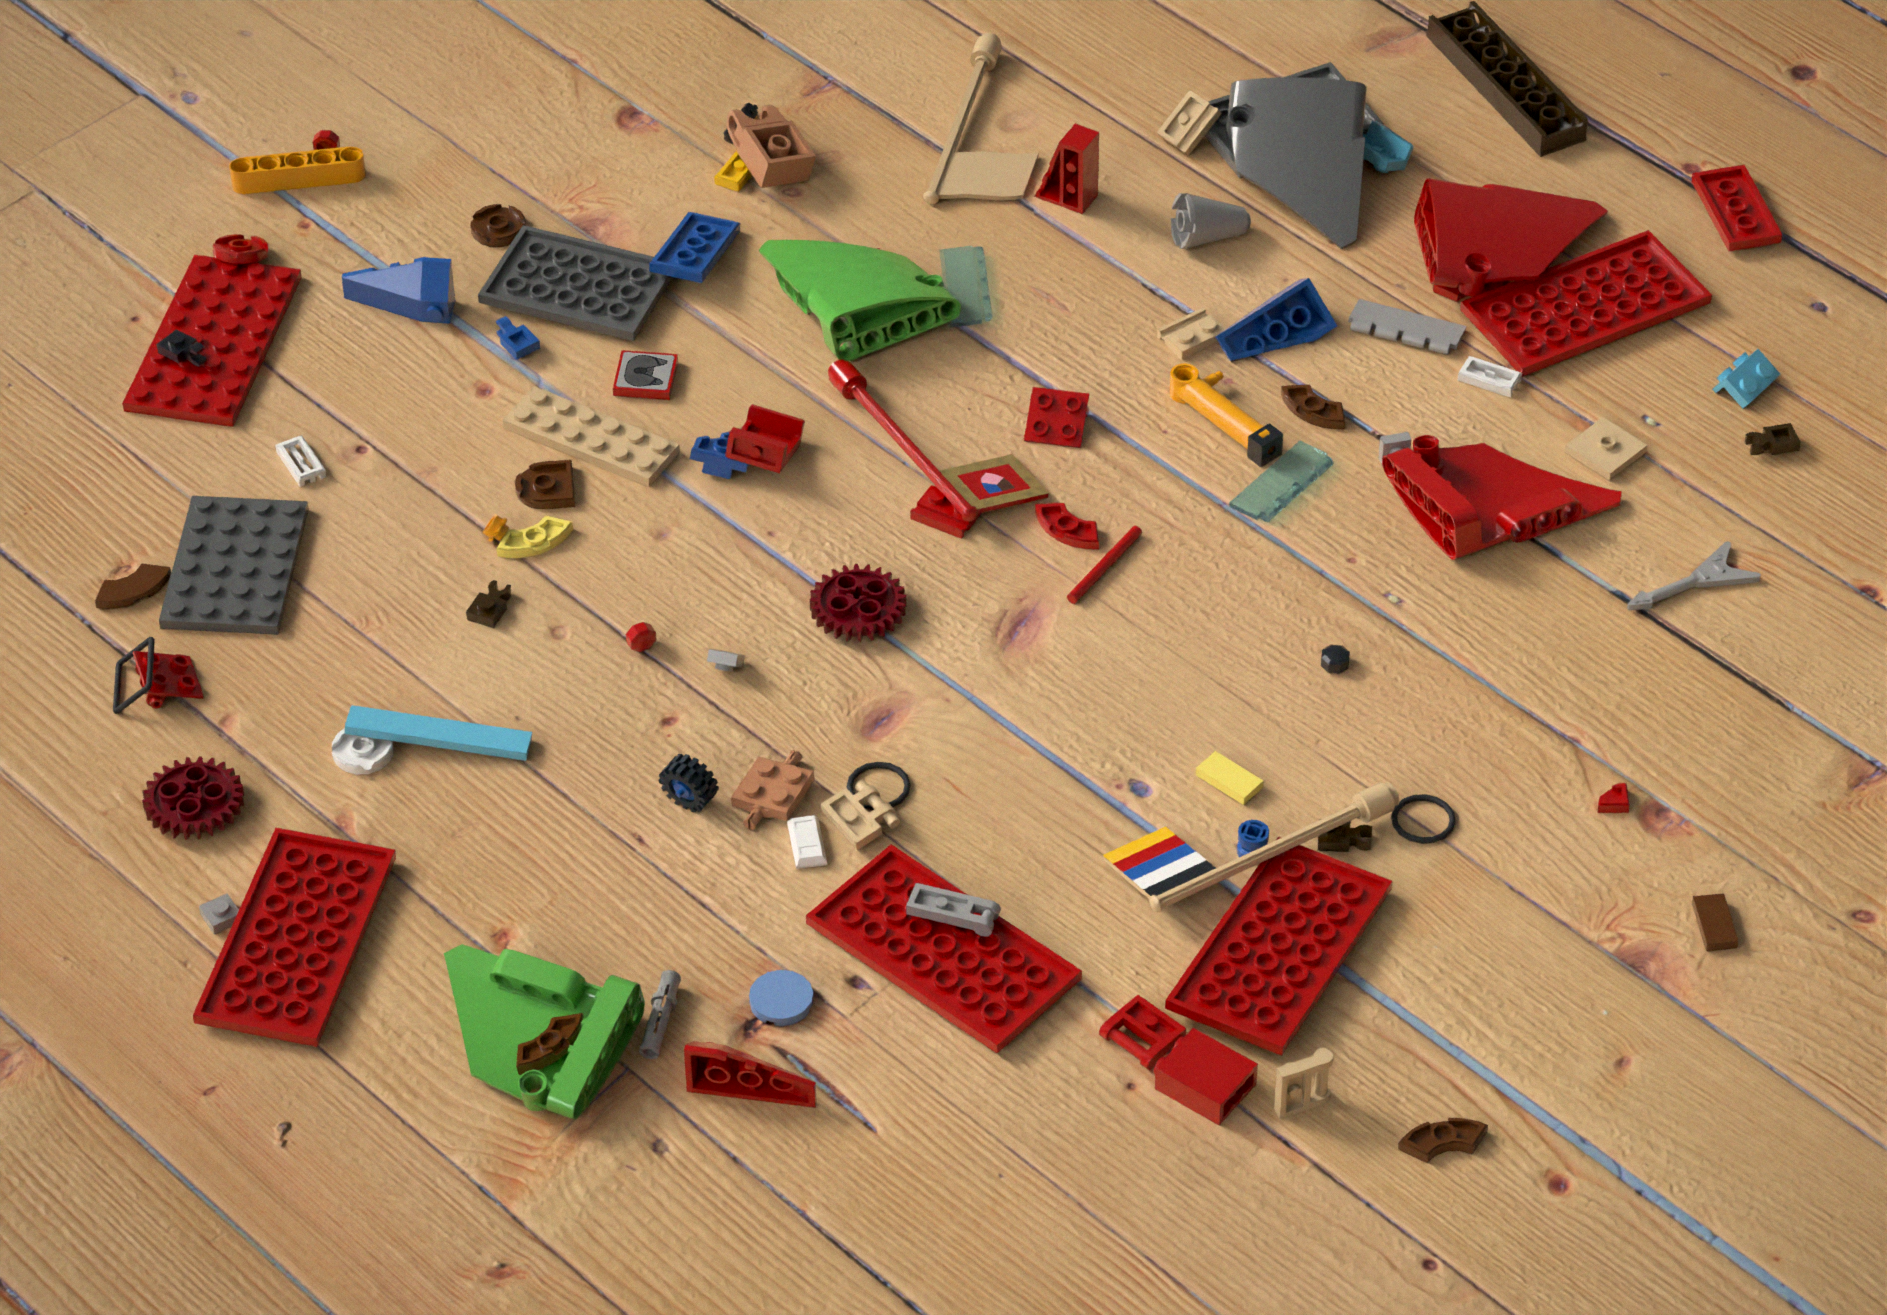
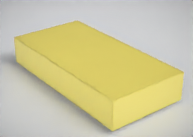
[1196,751,1264,805]

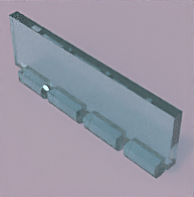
[939,246,992,328]
[1229,441,1334,522]

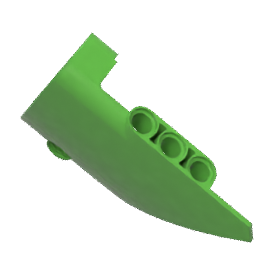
[759,240,961,361]
[444,944,645,1120]

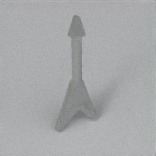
[1627,541,1761,610]

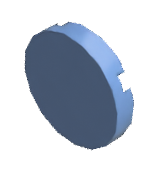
[749,970,814,1026]

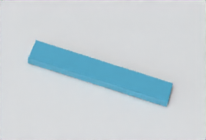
[345,705,532,761]

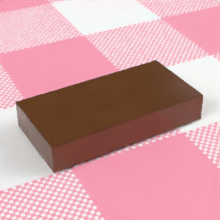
[1692,893,1739,951]

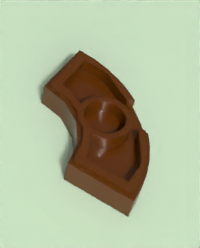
[1281,384,1345,429]
[95,563,171,609]
[516,1013,584,1075]
[1398,1118,1488,1163]

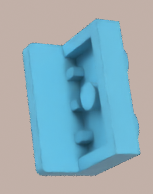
[1363,121,1413,173]
[1712,349,1781,408]

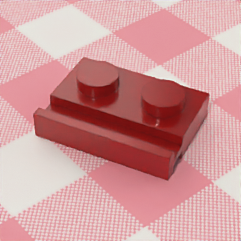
[910,485,982,539]

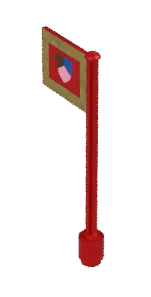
[828,359,1049,521]

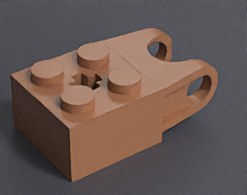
[727,105,816,188]

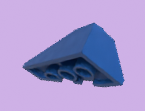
[342,257,456,324]
[1215,278,1337,361]

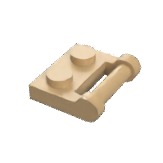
[1274,1048,1333,1119]

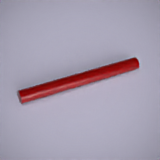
[1067,525,1142,604]

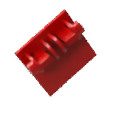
[1024,387,1090,448]
[133,651,204,709]

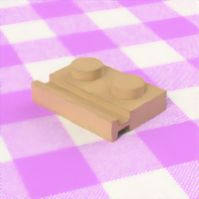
[1157,90,1222,156]
[1157,308,1226,360]

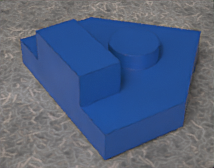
[690,432,750,479]

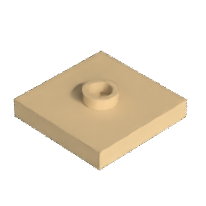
[1565,417,1648,481]

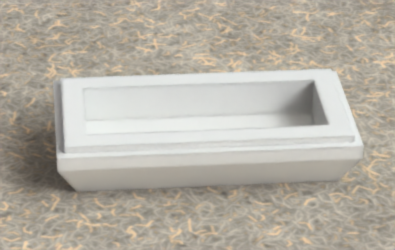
[787,815,827,869]

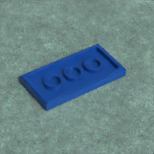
[649,212,740,283]

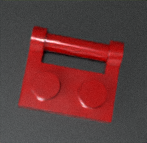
[1099,995,1186,1070]

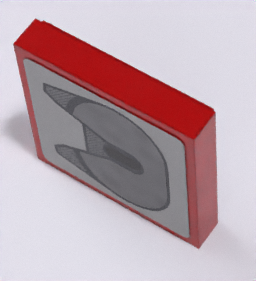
[613,350,678,400]

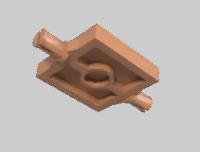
[731,750,815,830]

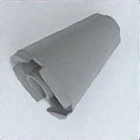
[1171,193,1251,249]

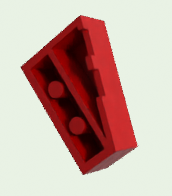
[1034,123,1099,214]

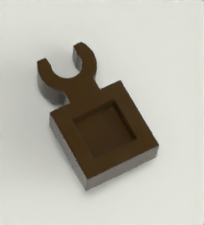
[1745,423,1801,455]
[466,580,512,628]
[1318,819,1372,852]

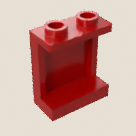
[725,404,805,474]

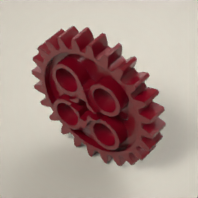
[809,564,907,642]
[142,756,245,840]

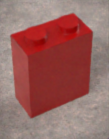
[1153,1028,1258,1126]

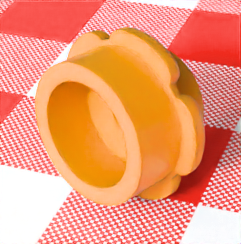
[483,514,509,542]

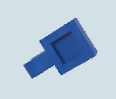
[496,316,540,360]

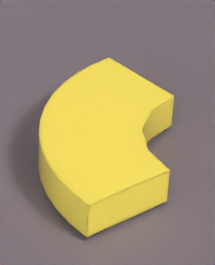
[497,516,573,558]

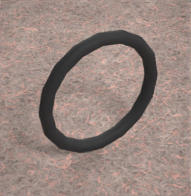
[846,762,911,810]
[1391,794,1456,844]

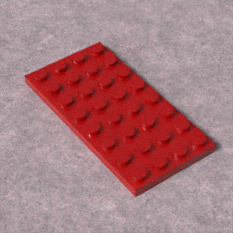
[1460,230,1712,377]
[122,254,302,427]
[193,827,396,1047]
[1165,837,1392,1056]
[806,844,1082,1053]

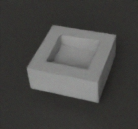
[1378,432,1411,465]
[707,649,745,672]
[199,893,239,934]

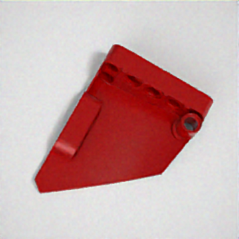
[1414,178,1608,297]
[1382,435,1622,560]

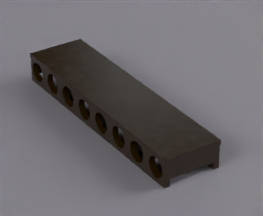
[1426,1,1588,157]

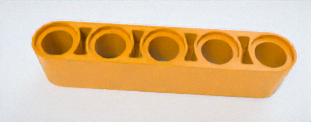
[229,146,366,194]

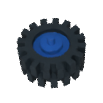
[659,754,719,812]

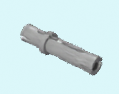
[639,970,681,1059]

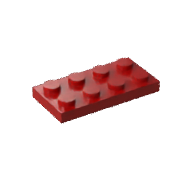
[1691,164,1782,252]

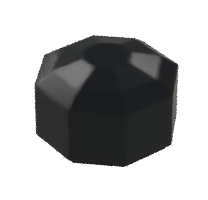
[1321,644,1350,674]

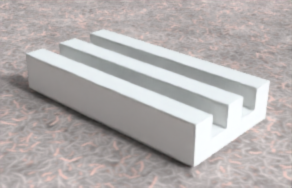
[1458,356,1522,398]
[275,435,326,487]

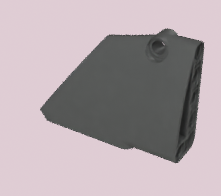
[1226,77,1367,249]

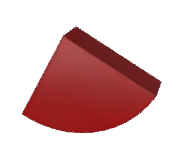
[1597,783,1630,813]

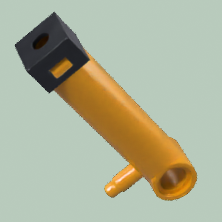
[1170,363,1283,467]

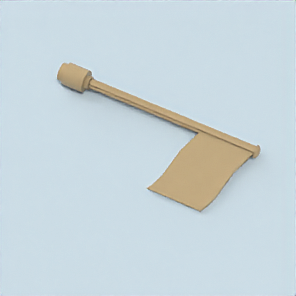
[923,33,1039,204]

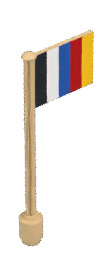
[1102,783,1399,913]

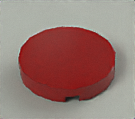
[213,234,268,264]

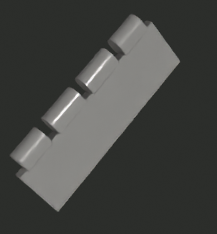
[1348,299,1467,355]

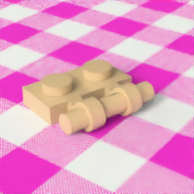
[821,780,900,850]

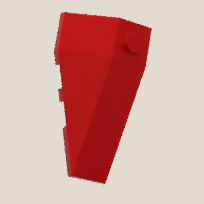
[684,1041,817,1108]

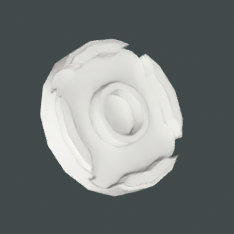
[332,728,393,775]

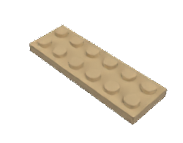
[502,386,680,487]

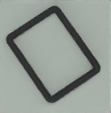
[113,637,155,714]

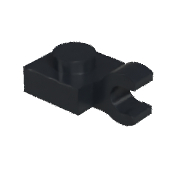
[157,329,207,367]

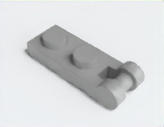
[906,883,1001,937]

